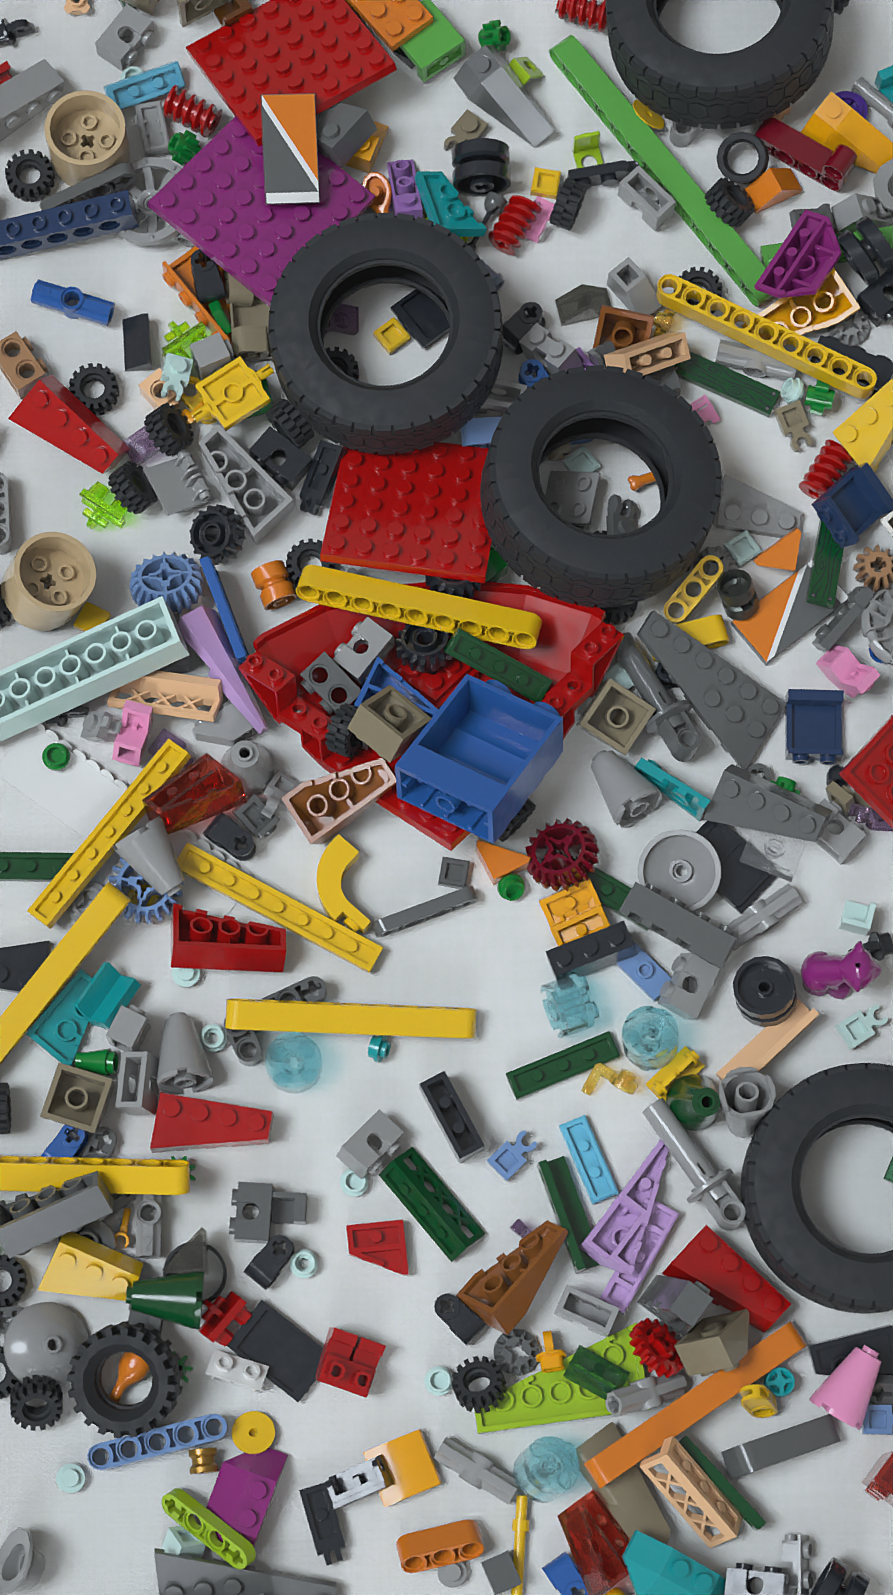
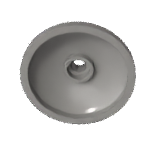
[638,829,722,912]
[3,1302,88,1387]

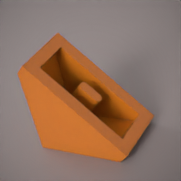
[743,168,803,214]
[752,527,801,571]
[475,840,530,885]

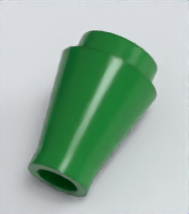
[75,1048,119,1076]

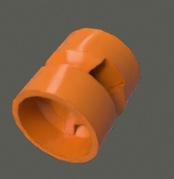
[251,560,297,611]

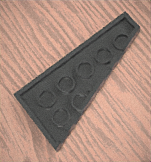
[637,610,787,770]
[154,1548,337,1595]

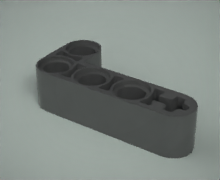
[224,976,327,1066]
[721,1414,841,1480]

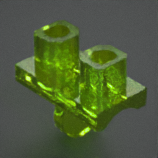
[162,321,207,359]
[79,481,128,530]

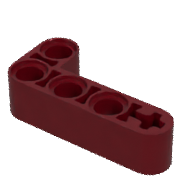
[754,117,857,191]

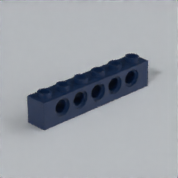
[0,190,139,260]

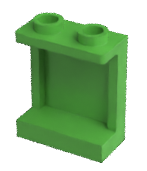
[400,0,466,82]

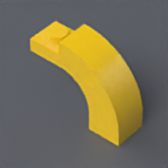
[317,834,371,935]

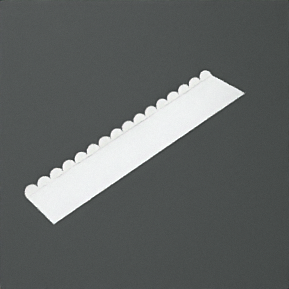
[0,723,252,918]

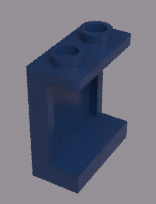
[811,462,893,548]
[785,689,844,765]

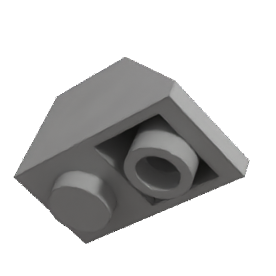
[831,193,893,232]
[607,257,662,315]
[192,701,257,747]

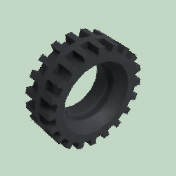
[67,1321,184,1438]

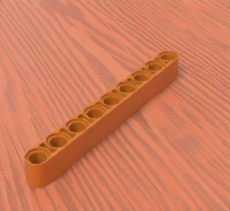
[584,1321,807,1489]

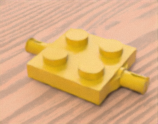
[191,356,274,431]

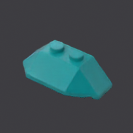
[622,1530,726,1595]

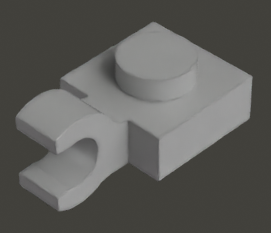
[80,711,122,741]
[261,770,301,819]

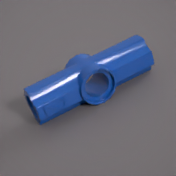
[30,279,115,326]

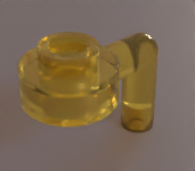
[652,308,676,338]
[581,1063,639,1096]

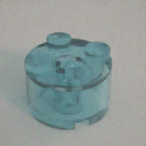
[541,974,599,1038]
[622,1006,679,1071]
[265,1032,322,1093]
[513,1436,580,1503]

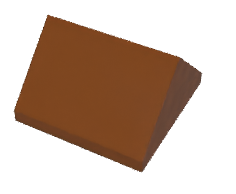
[593,305,655,350]

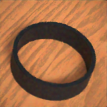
[163,1241,227,1306]

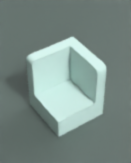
[838,900,876,936]
[161,1526,206,1559]

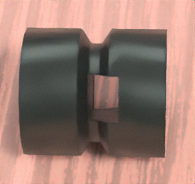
[717,569,759,621]

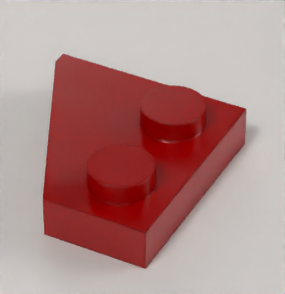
[346,1219,409,1276]

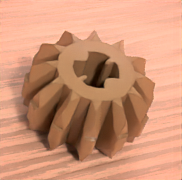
[853,544,893,592]

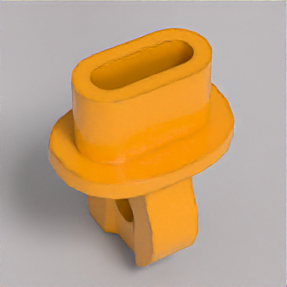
[535,1330,566,1373]

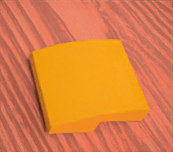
[539,877,611,946]
[363,1429,442,1507]

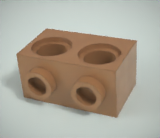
[0,331,48,399]

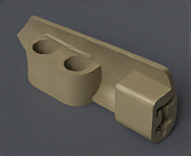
[224,270,272,360]
[568,1422,671,1545]

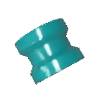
[764,1367,795,1398]

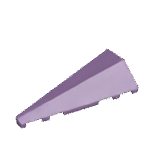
[178,606,268,735]
[578,1139,669,1275]

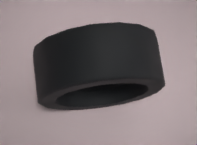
[716,132,769,184]

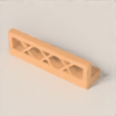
[107,670,223,722]
[716,998,819,1081]
[640,1436,743,1548]

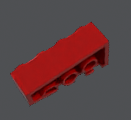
[8,374,130,474]
[171,903,287,973]
[150,1093,274,1153]
[662,1225,791,1333]

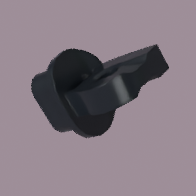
[0,18,36,46]
[45,705,89,727]
[848,931,893,961]

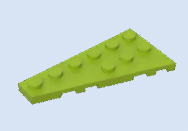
[474,1322,649,1434]

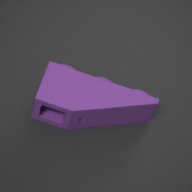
[387,159,423,219]

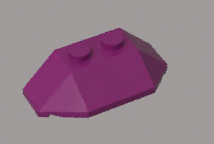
[754,209,841,298]
[206,1448,288,1547]

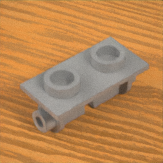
[782,1535,813,1595]

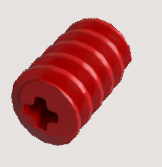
[555,0,607,33]
[164,85,222,138]
[488,195,542,255]
[799,439,853,499]

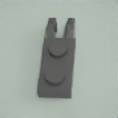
[606,494,636,535]
[812,586,874,650]

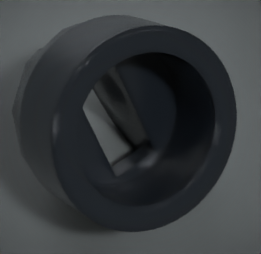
[826,765,848,787]

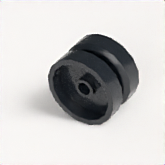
[451,138,511,197]
[836,216,893,286]
[733,956,797,1027]
[810,1557,870,1595]

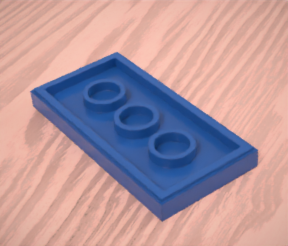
[199,556,249,665]

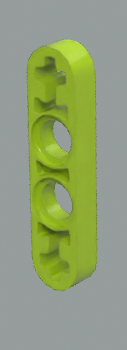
[161,1488,256,1569]

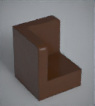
[214,0,253,27]

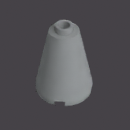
[220,740,275,797]
[591,750,662,828]
[112,816,185,897]
[156,1012,213,1094]
[718,1067,776,1138]

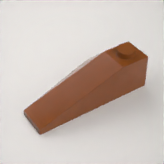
[281,758,396,844]
[456,1220,568,1335]

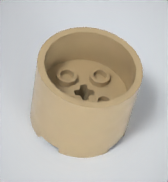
[44,90,130,186]
[1,532,96,631]

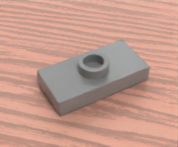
[135,100,170,157]

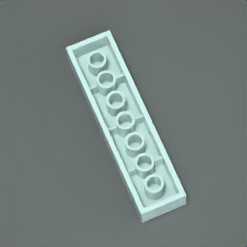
[0,596,190,742]

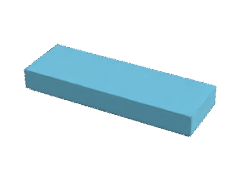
[103,61,186,110]
[559,1115,619,1205]

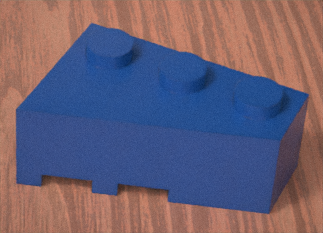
[354,657,438,718]

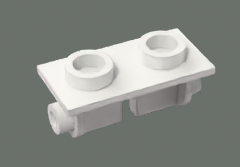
[206,1350,269,1392]

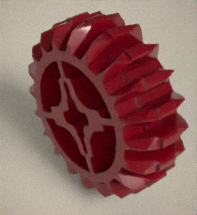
[525,818,600,892]

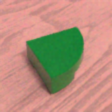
[209,300,232,334]

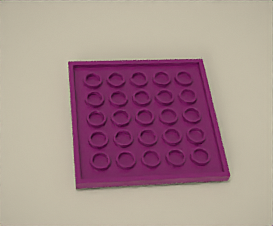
[148,117,375,307]

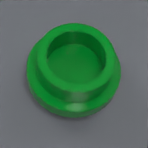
[42,743,70,771]
[497,874,525,901]

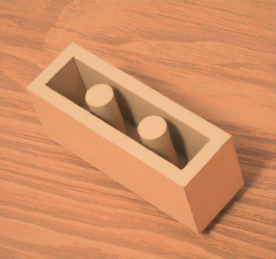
[604,332,691,376]

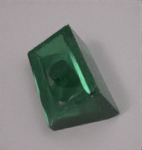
[563,1345,630,1400]

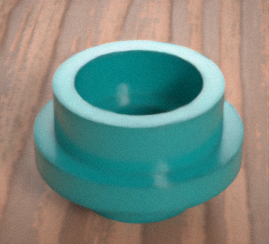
[368,1035,391,1063]

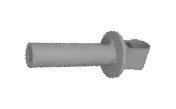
[642,1098,745,1230]

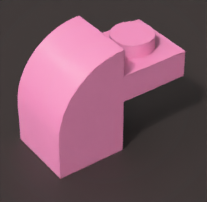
[816,644,880,698]
[112,700,153,767]

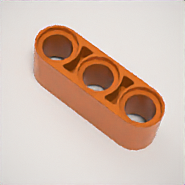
[396,1519,484,1573]

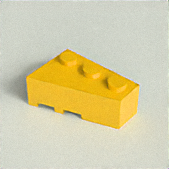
[832,379,893,473]
[38,1232,144,1301]

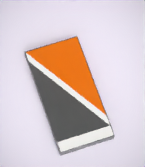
[260,93,320,205]
[731,559,848,666]

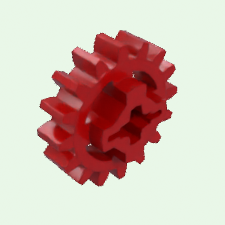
[629,1318,684,1378]

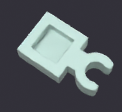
[160,353,193,402]
[835,1005,888,1050]

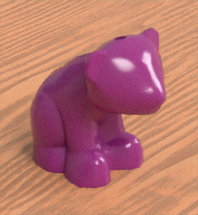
[801,941,882,1000]

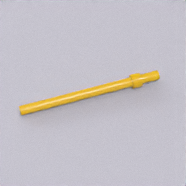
[511,1495,530,1595]

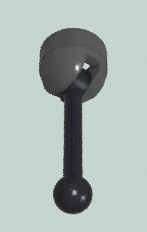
[467,192,507,251]

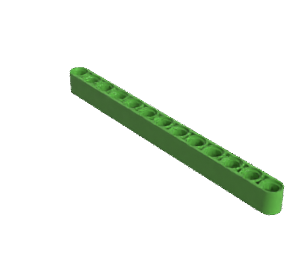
[549,35,772,307]

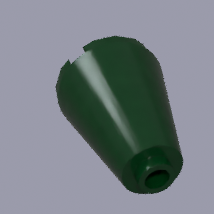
[666,1074,721,1131]
[126,1271,204,1329]

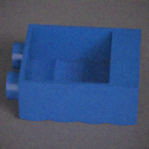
[395,674,563,844]

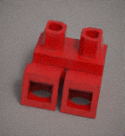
[315,1327,386,1398]

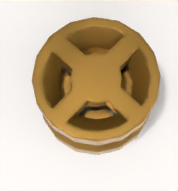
[188,1448,219,1474]

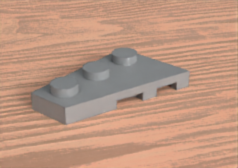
[716,474,801,538]

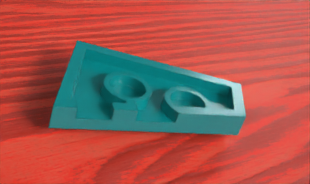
[414,171,487,237]
[634,757,711,821]
[26,969,92,1066]

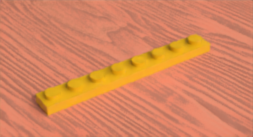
[27,738,192,929]
[177,842,383,974]

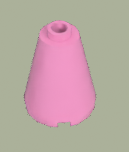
[809,1345,881,1430]

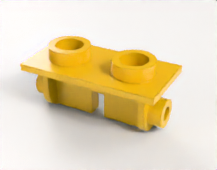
[645,1046,705,1101]

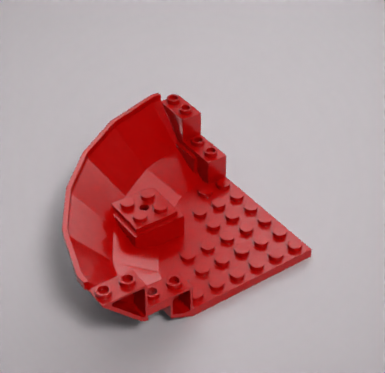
[238,582,624,851]

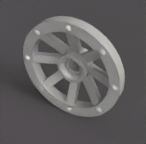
[115,157,182,246]

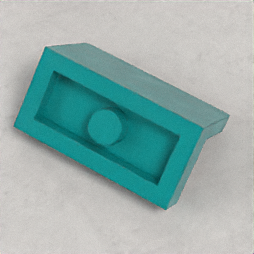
[74,962,141,1030]

